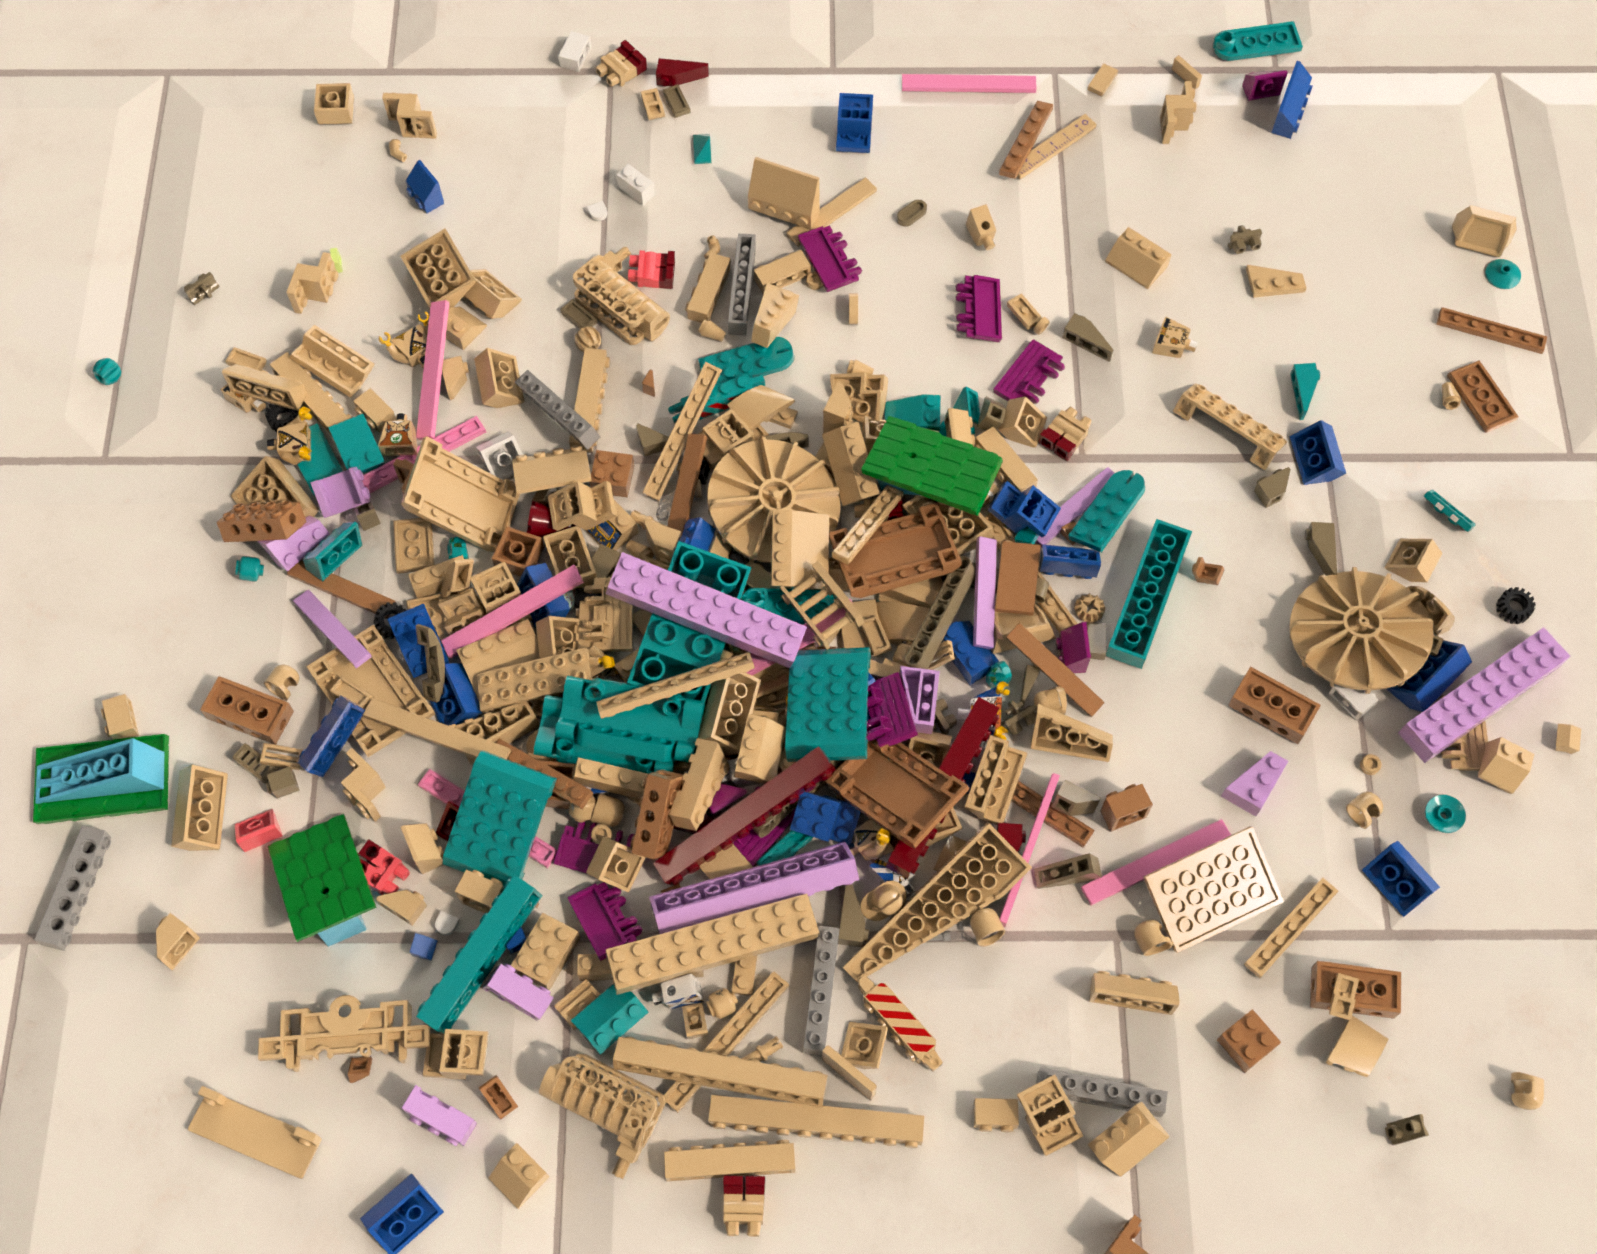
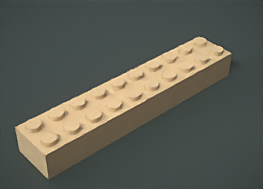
[606,894,819,995]

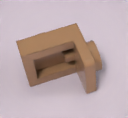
[1192,557,1224,585]

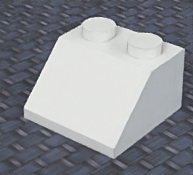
[476,431,522,480]

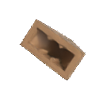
[479,1075,518,1120]

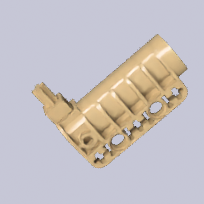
[573,247,670,345]
[539,1054,666,1179]

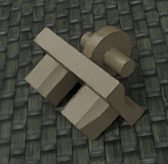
[1227,225,1262,254]
[184,272,220,305]
[933,698,957,735]
[1001,700,1037,735]
[1385,1114,1429,1145]

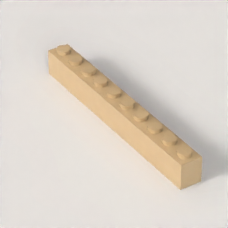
[613,1037,828,1108]
[708,1095,924,1148]

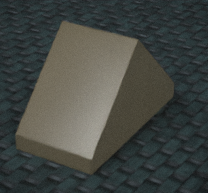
[636,423,669,456]
[353,501,381,531]

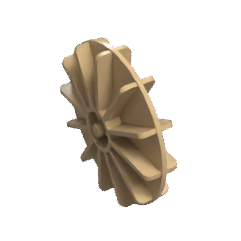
[707,437,840,564]
[1289,567,1433,694]

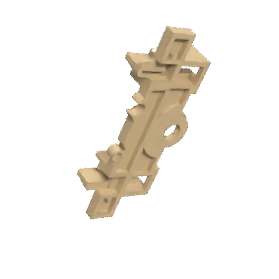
[258,995,430,1072]

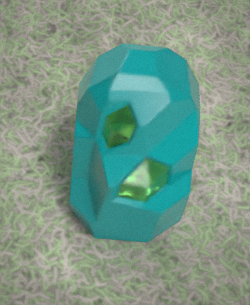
[447,537,469,560]
[986,661,1012,689]

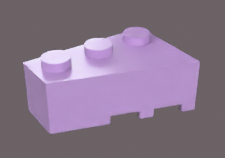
[258,515,330,571]
[899,666,940,734]
[1221,751,1288,816]
[482,963,553,1021]
[402,1085,477,1146]

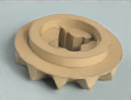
[1075,593,1106,622]

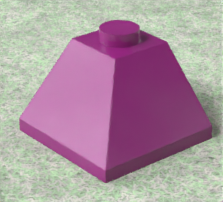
[1242,70,1288,101]
[706,784,747,814]

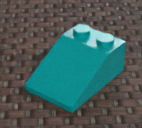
[885,394,941,431]
[328,414,385,474]

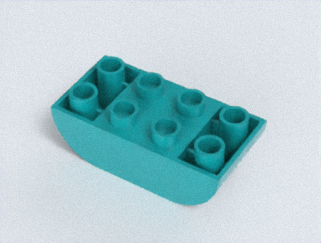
[627,541,752,702]

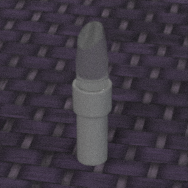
[928,931,967,941]

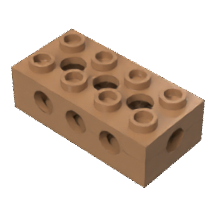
[216,501,306,542]
[1228,666,1321,744]
[200,676,294,745]
[631,769,683,860]
[1310,961,1401,1019]

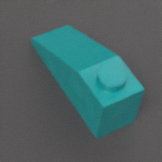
[1290,363,1320,420]

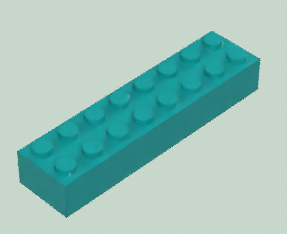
[1106,519,1192,669]
[416,875,543,1034]

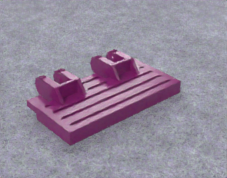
[798,225,862,292]
[956,275,1002,343]
[993,339,1065,405]
[866,672,918,747]
[733,786,796,867]
[553,822,635,874]
[567,882,643,961]

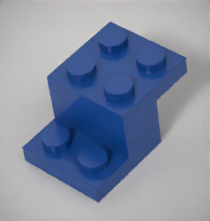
[836,93,874,153]
[988,481,1061,538]
[387,603,450,678]
[790,792,861,845]

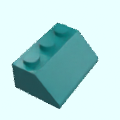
[303,522,363,582]
[570,984,649,1055]

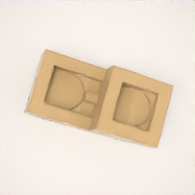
[641,88,665,120]
[1329,973,1359,1021]

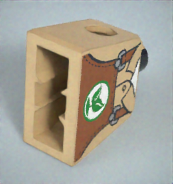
[378,413,418,456]

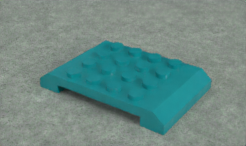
[785,647,871,762]
[443,750,557,887]

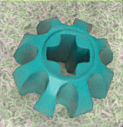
[93,358,122,385]

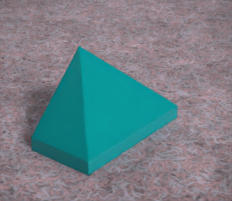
[693,134,712,164]
[953,386,980,424]

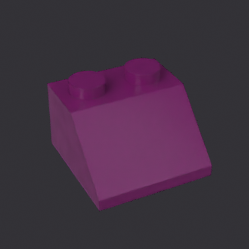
[1056,622,1091,673]

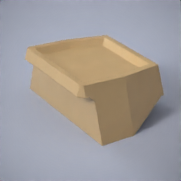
[1452,205,1517,257]
[878,576,943,609]
[991,604,1056,654]

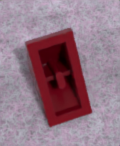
[436,801,459,842]

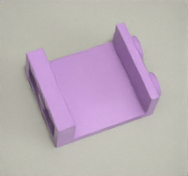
[311,467,371,518]

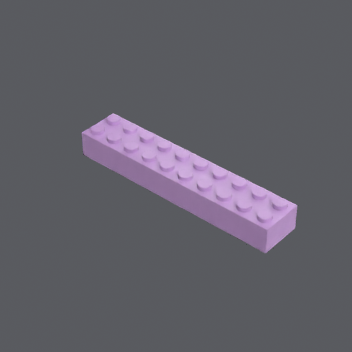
[606,552,807,668]
[1398,627,1571,763]
[649,842,859,934]

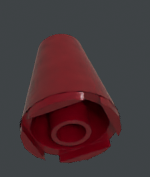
[526,501,576,538]

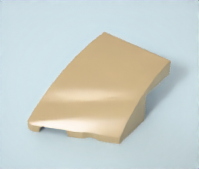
[727,385,795,431]
[438,587,487,635]
[876,602,930,646]
[1326,1015,1389,1077]

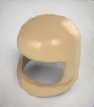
[264,664,300,701]
[1034,686,1067,715]
[1346,791,1383,829]
[590,794,625,827]
[970,908,1005,947]
[1134,920,1173,956]
[1511,1072,1544,1110]

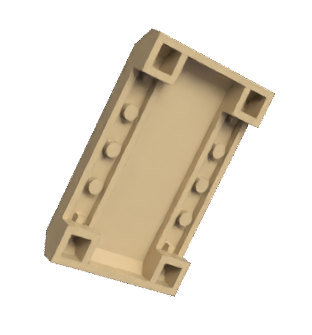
[401,436,520,552]
[306,625,435,757]

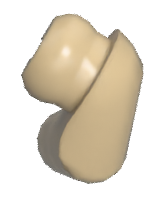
[389,139,407,162]
[704,235,720,259]

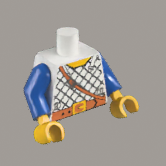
[957,681,1010,741]

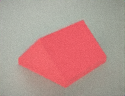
[234,809,283,852]

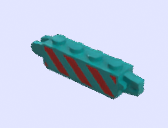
[668,373,766,423]

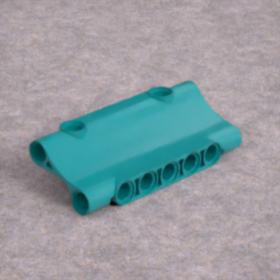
[555,676,705,763]
[534,695,675,774]

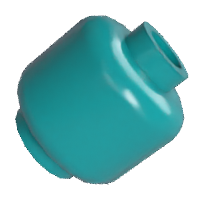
[235,556,264,582]

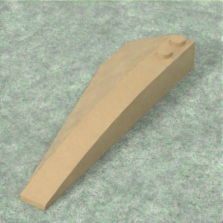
[843,823,1032,982]

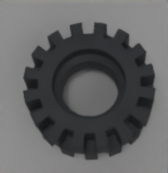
[265,403,299,433]
[1496,587,1536,624]
[374,602,407,639]

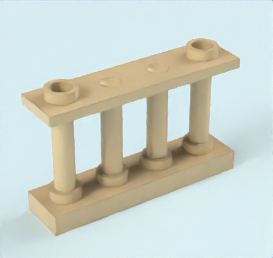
[780,561,865,650]

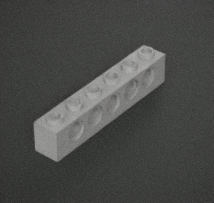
[728,233,756,335]
[515,370,600,450]
[34,825,111,951]
[803,926,839,1056]
[1036,1068,1168,1117]

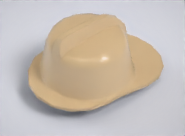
[861,881,906,921]

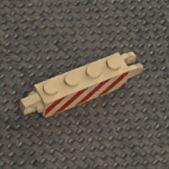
[858,976,943,1072]

